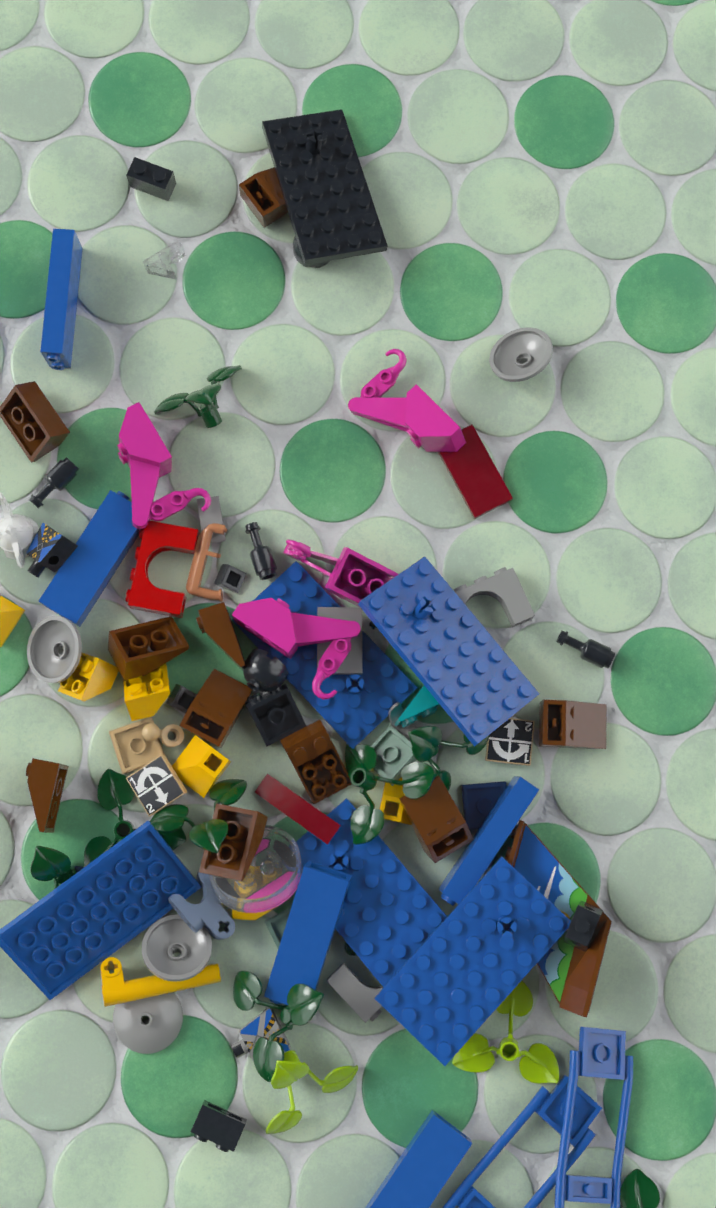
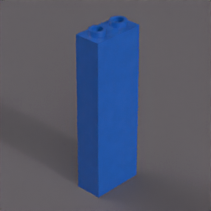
[40,229,83,370]
[38,490,140,627]
[438,776,539,906]
[264,860,352,1005]
[365,1110,472,1208]

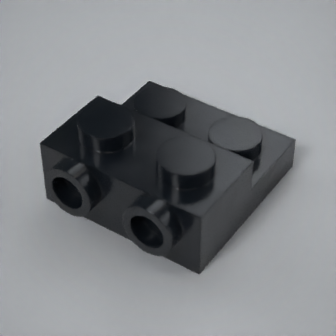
[246,684,306,747]

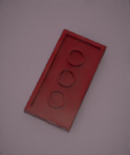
[438,424,513,519]

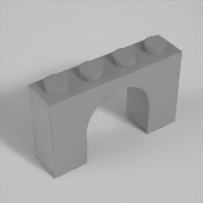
[454,567,535,628]
[327,963,383,1023]

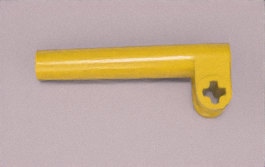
[100,957,221,1007]

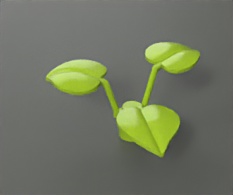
[452,980,559,1084]
[265,1050,358,1134]

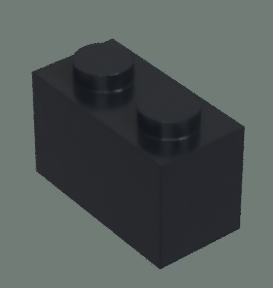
[126,157,176,201]
[191,1100,247,1152]

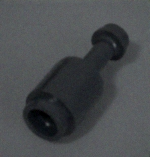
[29,457,79,509]
[245,522,277,580]
[556,630,615,669]

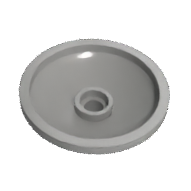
[489,327,553,382]
[27,616,82,683]
[142,915,212,981]
[113,992,183,1054]

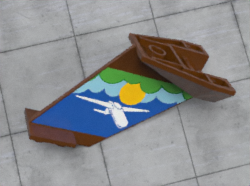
[505,820,612,1018]

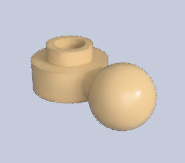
[142,723,184,747]

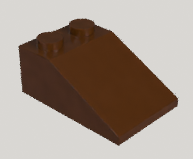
[196,602,246,671]
[108,616,189,681]
[26,758,69,833]
[199,804,268,882]

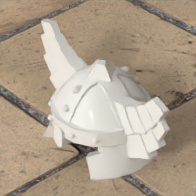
[0,492,39,568]

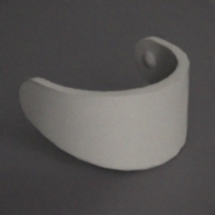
[388,702,417,741]

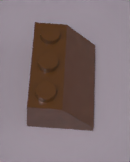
[0,381,70,463]

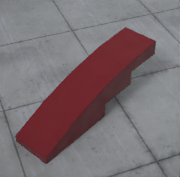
[255,774,341,845]

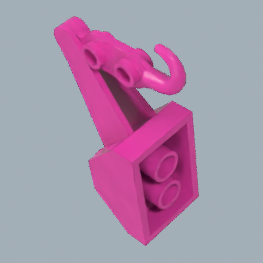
[348,349,466,452]
[117,402,211,529]
[283,539,398,608]
[232,598,361,699]

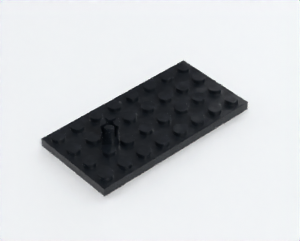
[262,109,388,265]

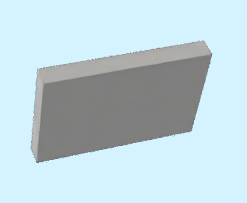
[317,607,362,675]

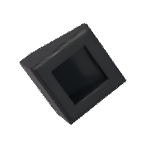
[214,564,247,593]
[166,684,197,714]

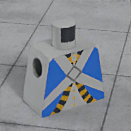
[231,1007,291,1060]

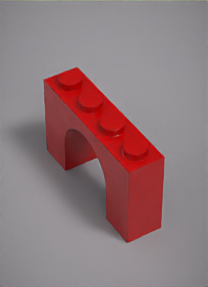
[125,520,200,618]

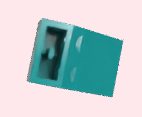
[395,685,441,728]

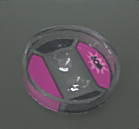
[209,825,303,913]

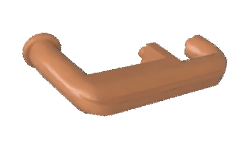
[186,523,227,602]

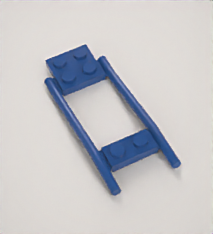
[555,1027,634,1208]
[442,1075,602,1208]

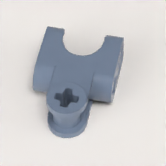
[169,872,235,940]

